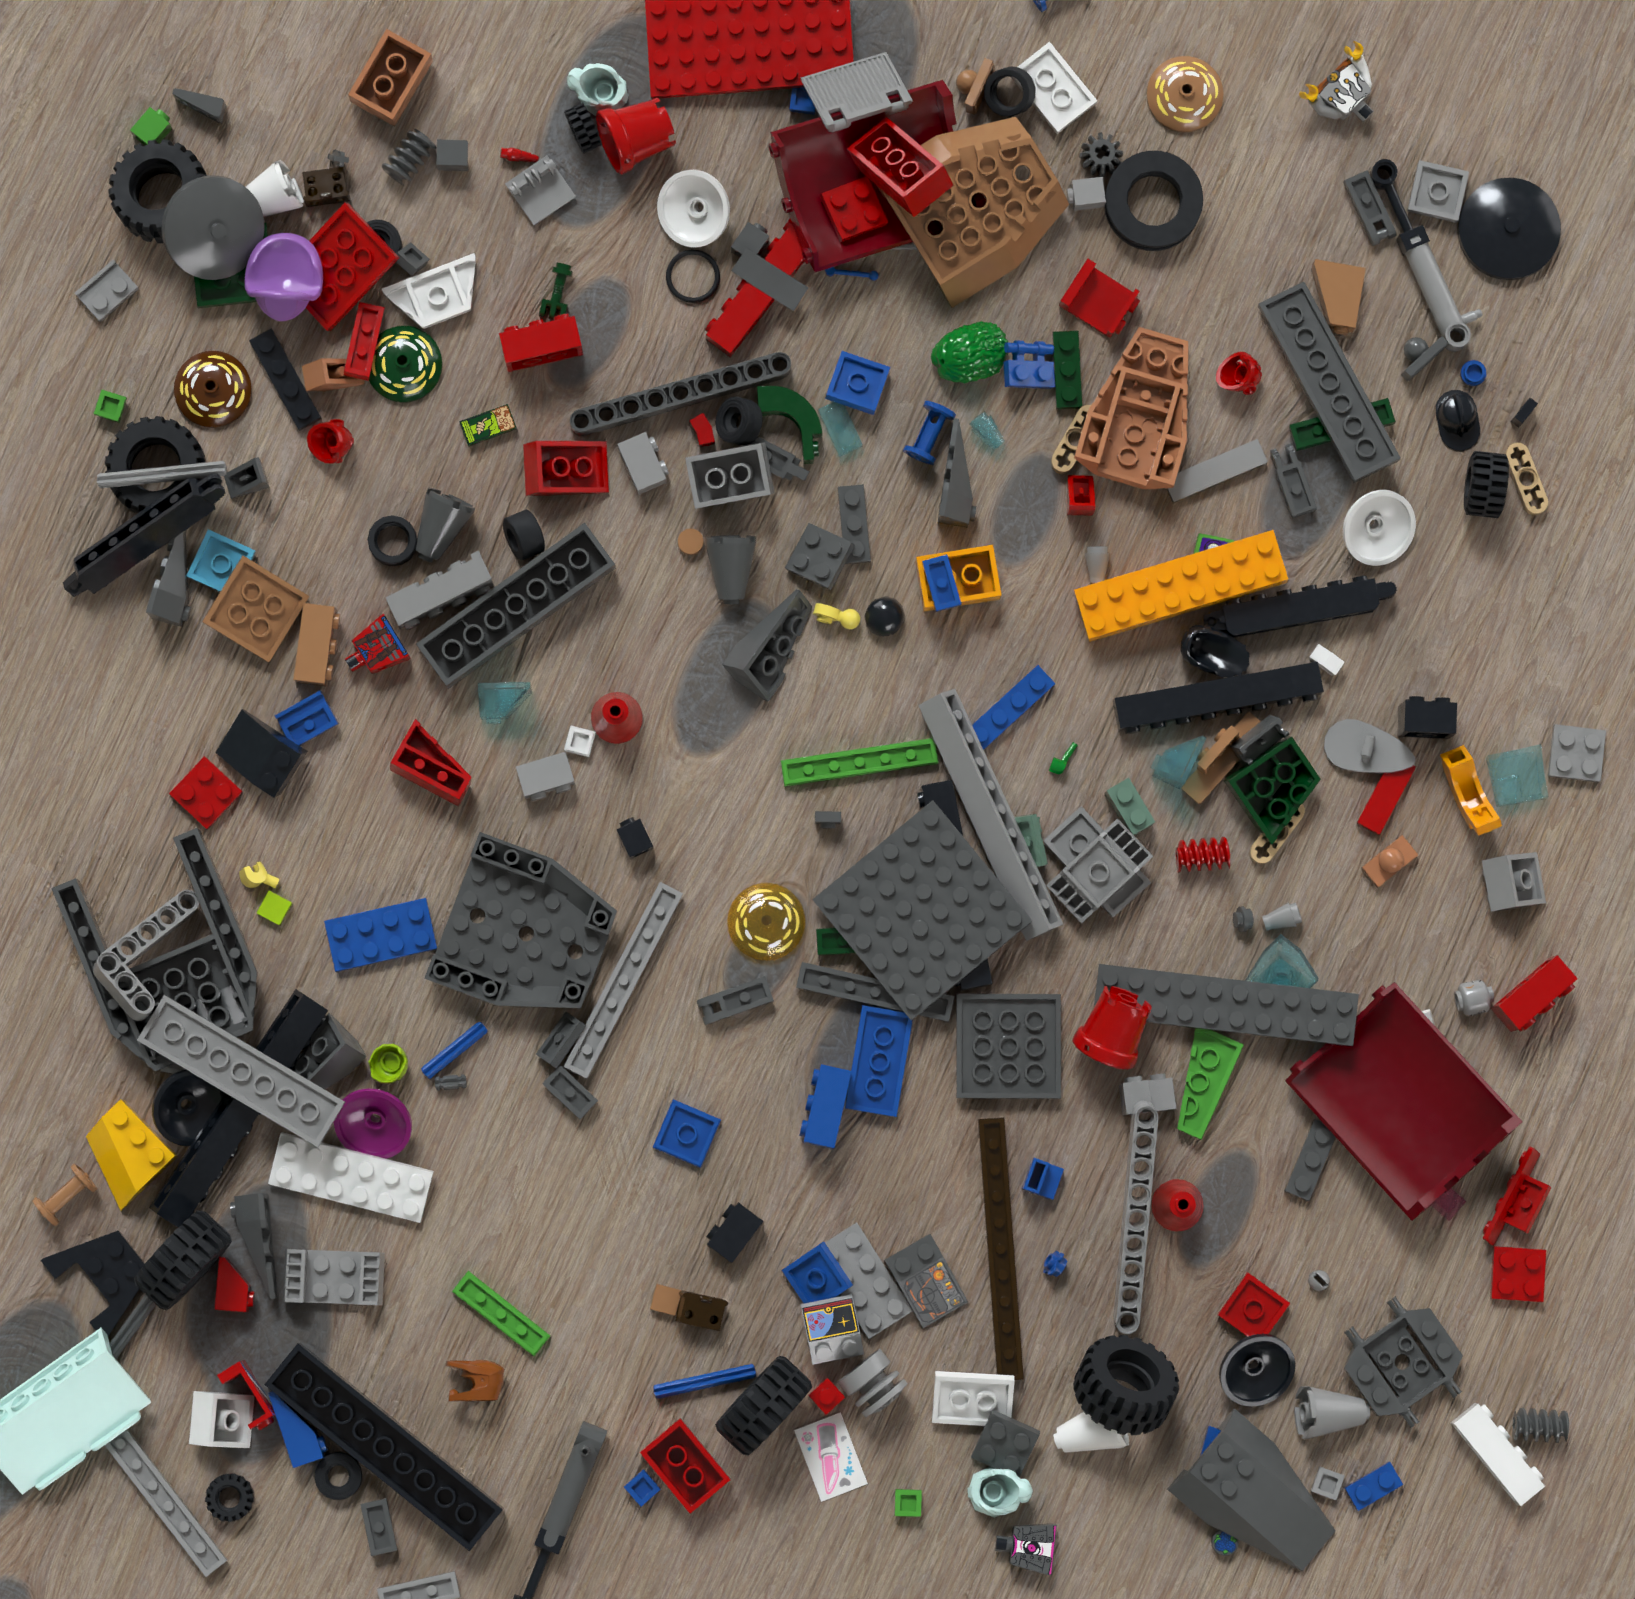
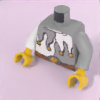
[1299,41,1374,122]

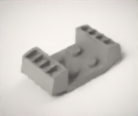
[1046,818,1153,923]
[283,1249,385,1305]

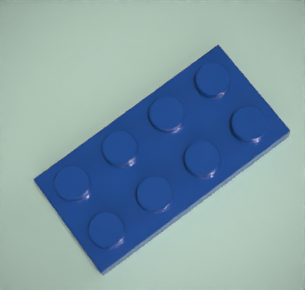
[324,898,437,972]
[845,1005,913,1117]

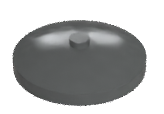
[162,175,264,280]

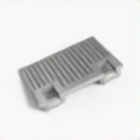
[800,52,913,132]

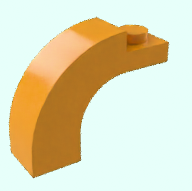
[1440,745,1502,836]

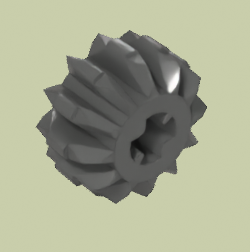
[1079,132,1123,177]

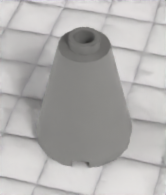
[1294,1386,1370,1439]

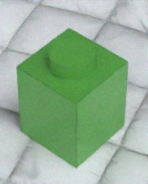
[130,107,172,145]

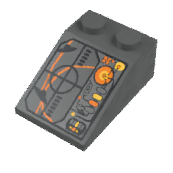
[884,1234,968,1328]

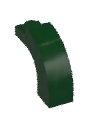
[757,386,823,464]

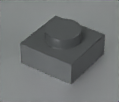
[396,242,430,276]
[815,811,841,829]

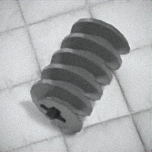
[382,129,437,186]
[1512,1408,1569,1443]

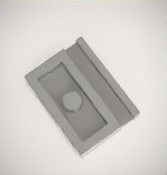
[75,260,139,322]

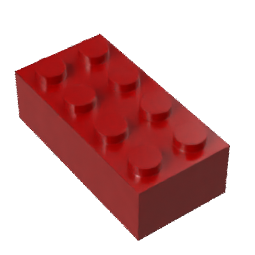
[847,117,954,217]

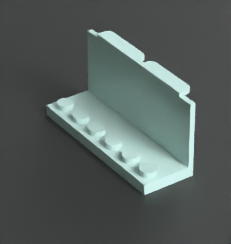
[0,1328,151,1495]

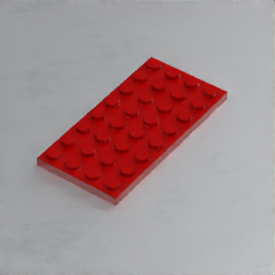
[645,0,854,99]

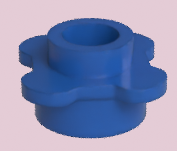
[1043,1251,1067,1277]

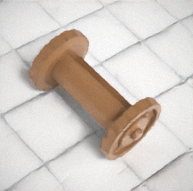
[32,1163,98,1226]

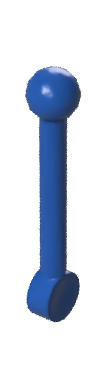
[825,267,879,281]

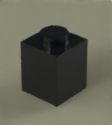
[616,817,654,860]

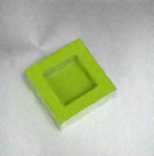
[257,891,292,926]

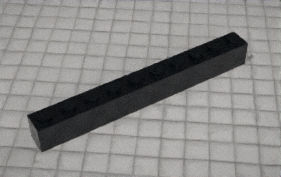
[149,989,328,1228]

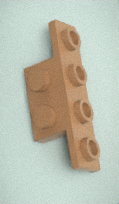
[1181,712,1261,804]

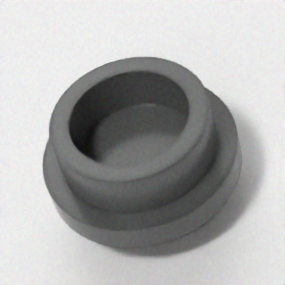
[1233,906,1254,932]

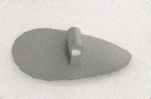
[1324,719,1415,773]

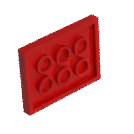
[306,203,399,331]

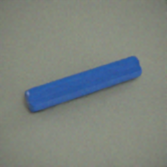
[421,1022,488,1079]

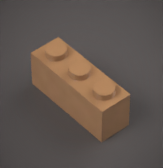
[293,603,340,687]

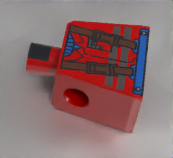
[345,614,411,674]

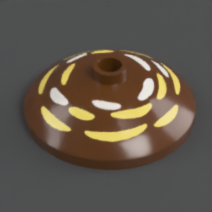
[174,351,252,428]

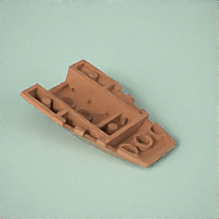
[1074,327,1188,490]

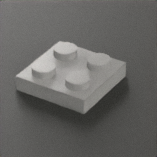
[1407,160,1469,223]
[1548,724,1606,782]

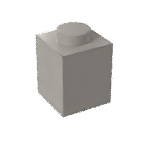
[1067,177,1106,211]

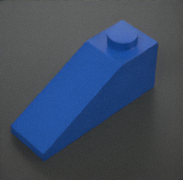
[268,1391,328,1468]

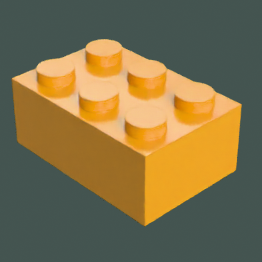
[915,545,1002,612]

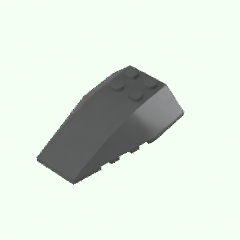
[1167,1409,1336,1571]

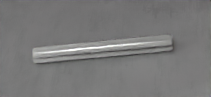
[97,461,227,488]

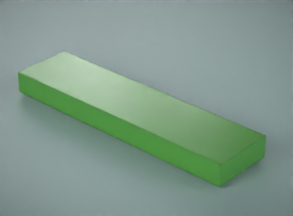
[452,1271,551,1356]

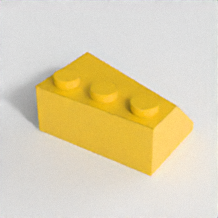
[86,1099,178,1211]

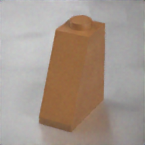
[1311,259,1366,335]

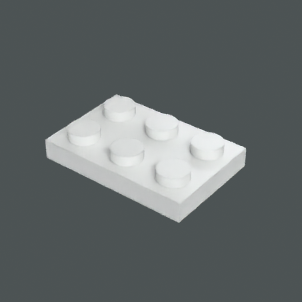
[1011,42,1097,134]
[932,1371,1015,1426]

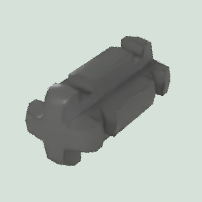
[327,149,349,167]
[435,1074,467,1091]

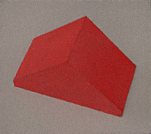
[1067,475,1095,516]

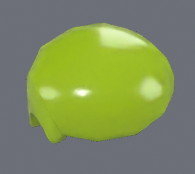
[368,1044,408,1084]

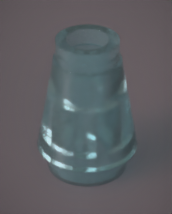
[969,411,1005,450]

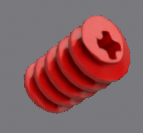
[1176,837,1230,873]

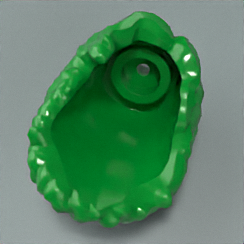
[931,321,1008,383]

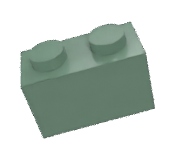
[1104,778,1155,836]

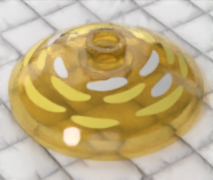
[727,883,805,961]

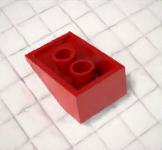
[523,441,609,496]

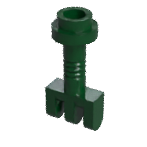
[539,262,573,320]

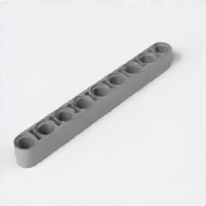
[1113,1100,1158,1334]

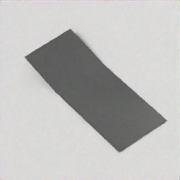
[732,248,808,311]

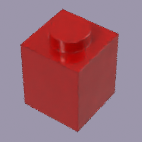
[808,1377,845,1415]

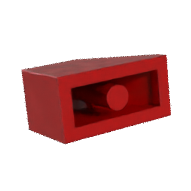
[215,1257,255,1312]

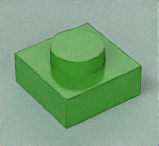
[94,390,127,423]
[894,1489,922,1517]

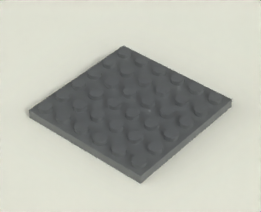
[812,800,1032,1021]

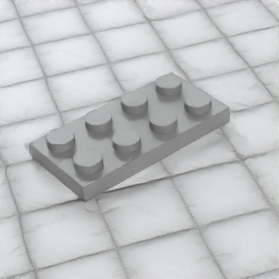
[1043,806,1151,918]
[825,1222,913,1339]

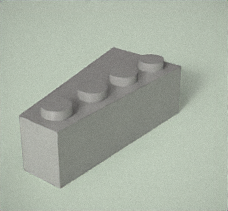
[386,550,494,630]

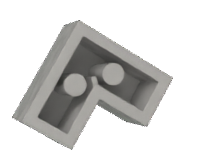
[1119,1073,1177,1116]

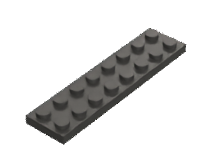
[1258,282,1401,483]

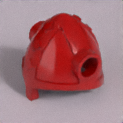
[1216,352,1262,395]
[307,419,354,464]

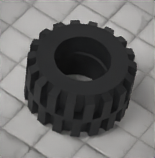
[1464,451,1509,519]

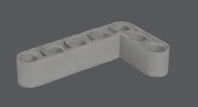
[93,890,200,1021]

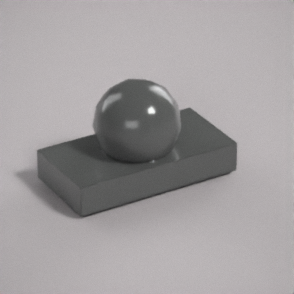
[1401,336,1448,381]

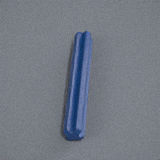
[653,1364,756,1399]

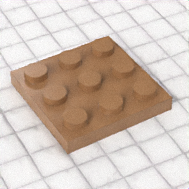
[202,555,309,663]

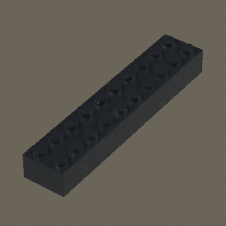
[264,1343,504,1551]

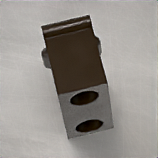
[302,167,351,207]
[675,1290,728,1331]

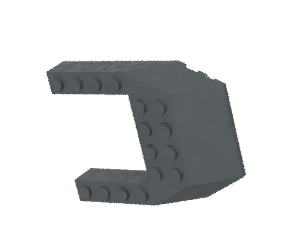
[51,828,257,1072]

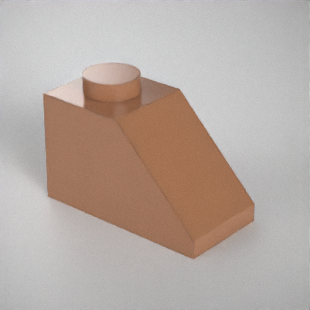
[302,358,365,391]

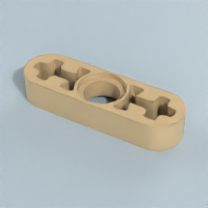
[1051,405,1091,474]
[1505,443,1548,515]
[1249,804,1305,864]

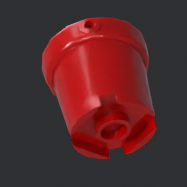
[596,98,676,175]
[1072,986,1152,1070]

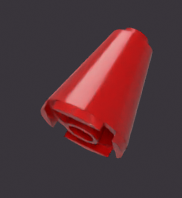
[591,692,643,744]
[1151,1179,1204,1231]

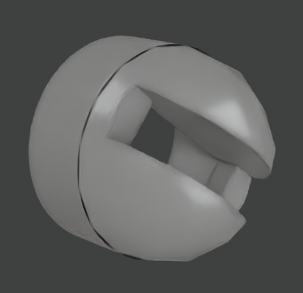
[1308,1270,1330,1291]

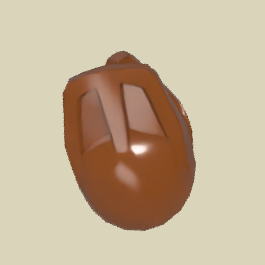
[446,1360,505,1401]

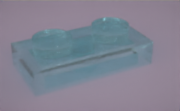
[818,402,863,457]

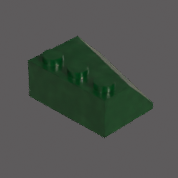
[1223,736,1321,845]

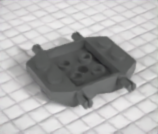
[1344,1296,1463,1428]

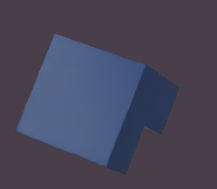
[1022,1158,1064,1200]

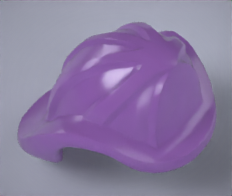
[245,233,323,321]

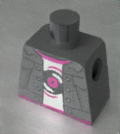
[995,1523,1057,1575]

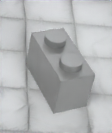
[617,432,669,495]
[516,752,575,801]

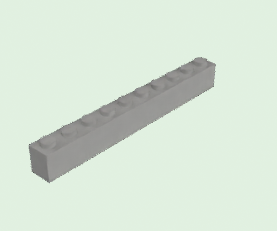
[918,689,1063,941]

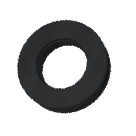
[1104,151,1203,251]

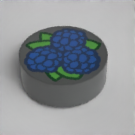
[1211,1530,1238,1556]

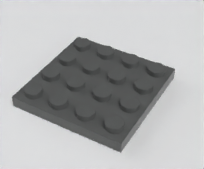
[956,994,1061,1099]

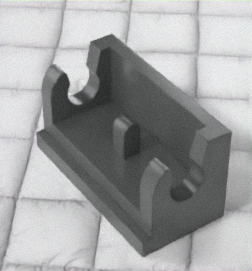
[1230,715,1289,766]

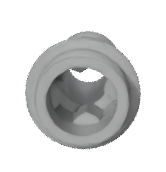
[1085,546,1110,583]
[1262,902,1302,931]

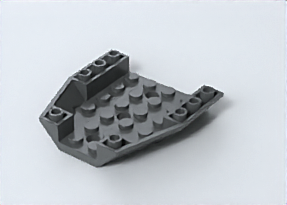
[424,832,617,1008]

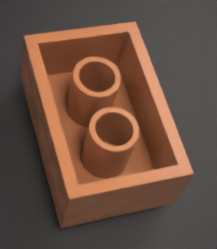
[348,29,433,127]

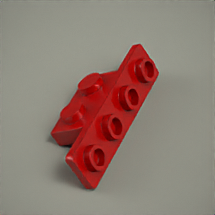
[1483,1147,1551,1246]

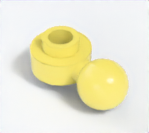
[813,603,860,629]

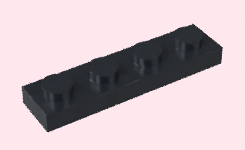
[249,328,322,431]

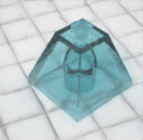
[478,682,532,724]
[1150,736,1206,789]
[1245,934,1319,988]

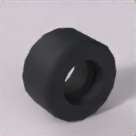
[503,509,545,561]

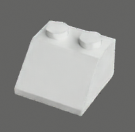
[189,1391,255,1448]

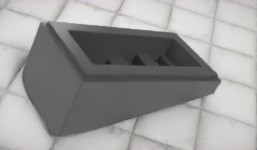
[172,88,226,124]

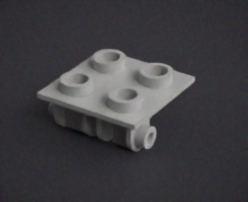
[505,155,576,225]

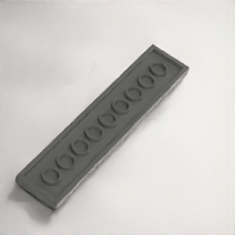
[1094,964,1359,1046]

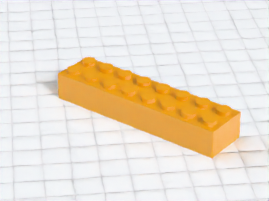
[1074,530,1288,642]

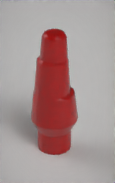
[500,147,539,163]

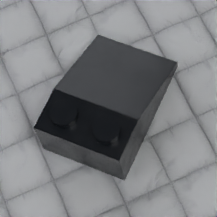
[215,709,308,798]

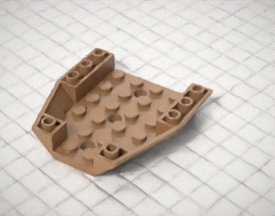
[876,117,1069,308]

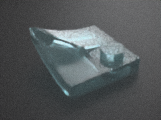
[1486,744,1549,807]

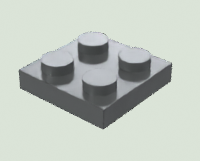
[785,523,855,590]
[971,1410,1040,1477]

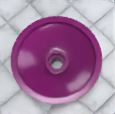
[334,1089,412,1159]

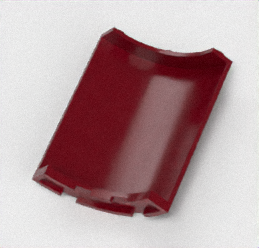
[768,80,986,272]
[1285,982,1523,1221]

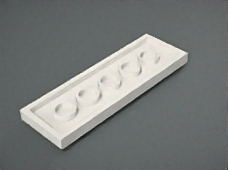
[268,1132,434,1223]

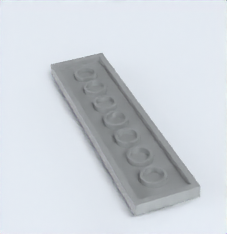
[137,995,346,1148]

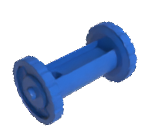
[903,401,956,465]

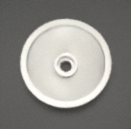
[657,170,730,247]
[1343,490,1416,566]

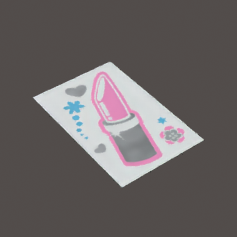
[794,1412,868,1502]

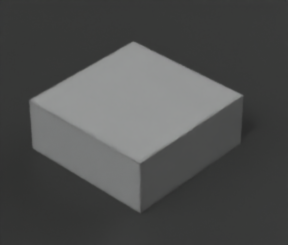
[1310,1466,1345,1500]

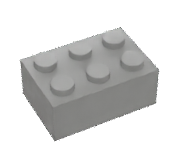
[685,442,775,509]

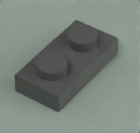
[536,1012,586,1069]
[542,1065,598,1120]
[360,1498,398,1556]

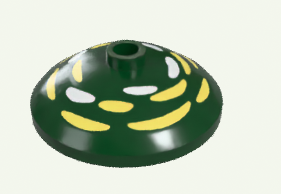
[369,326,442,403]

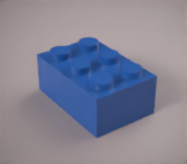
[799,1064,852,1149]

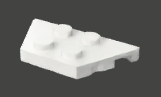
[382,253,476,329]

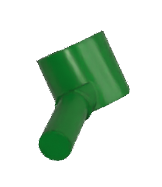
[1049,742,1078,775]

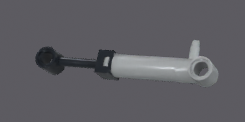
[1370,159,1483,352]

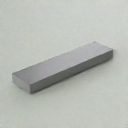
[1166,439,1268,503]

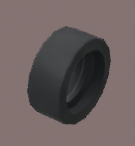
[984,67,1036,117]
[367,515,417,566]

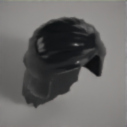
[1180,625,1250,678]

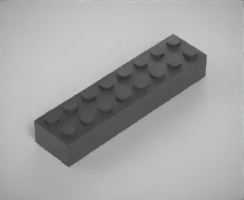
[416,523,616,689]

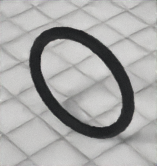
[666,249,720,303]

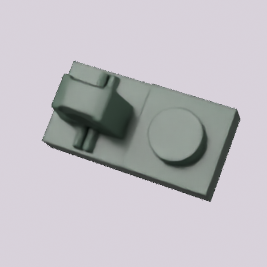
[1014,814,1048,867]

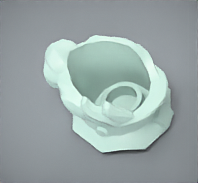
[567,63,629,116]
[967,1466,1033,1518]

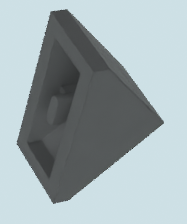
[224,457,270,499]

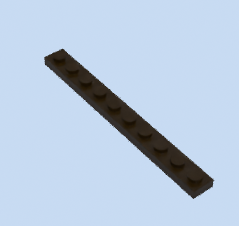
[978,1117,1024,1380]

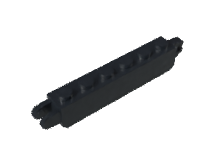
[63,473,225,597]
[1203,575,1397,638]

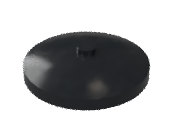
[1457,178,1561,280]

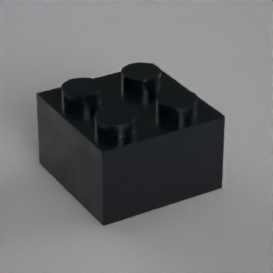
[1397,696,1457,739]

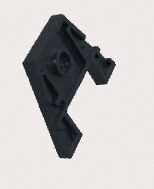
[40,1230,145,1337]

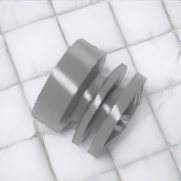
[838,1349,908,1418]

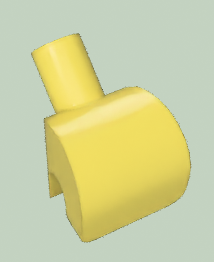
[239,862,279,888]

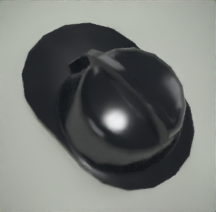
[1436,390,1480,451]

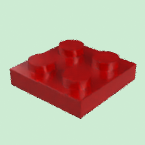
[820,176,888,243]
[169,756,243,830]
[1490,1246,1546,1302]
[1217,1272,1290,1337]

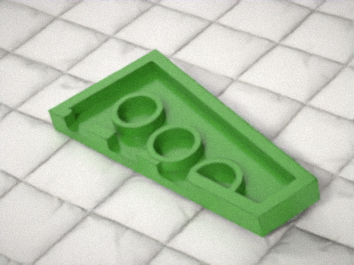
[1177,1028,1244,1140]

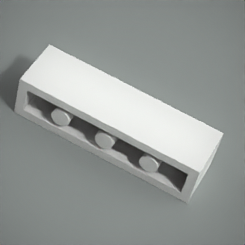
[1451,1403,1545,1506]

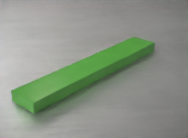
[781,738,938,787]

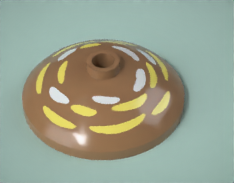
[1147,56,1223,132]

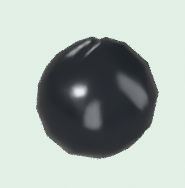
[865,596,905,637]

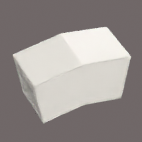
[1309,644,1344,676]

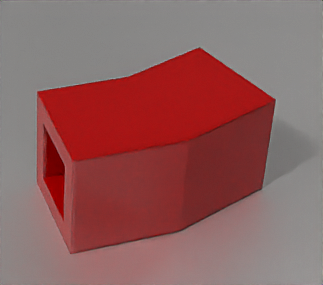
[689,413,715,448]

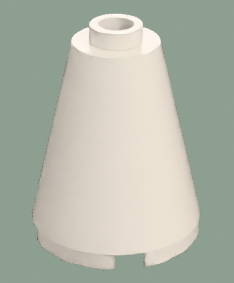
[246,160,304,217]
[1053,1412,1129,1453]

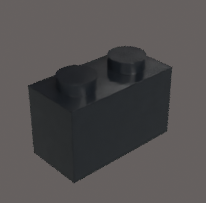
[706,1202,763,1263]

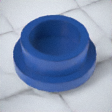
[1460,360,1486,386]

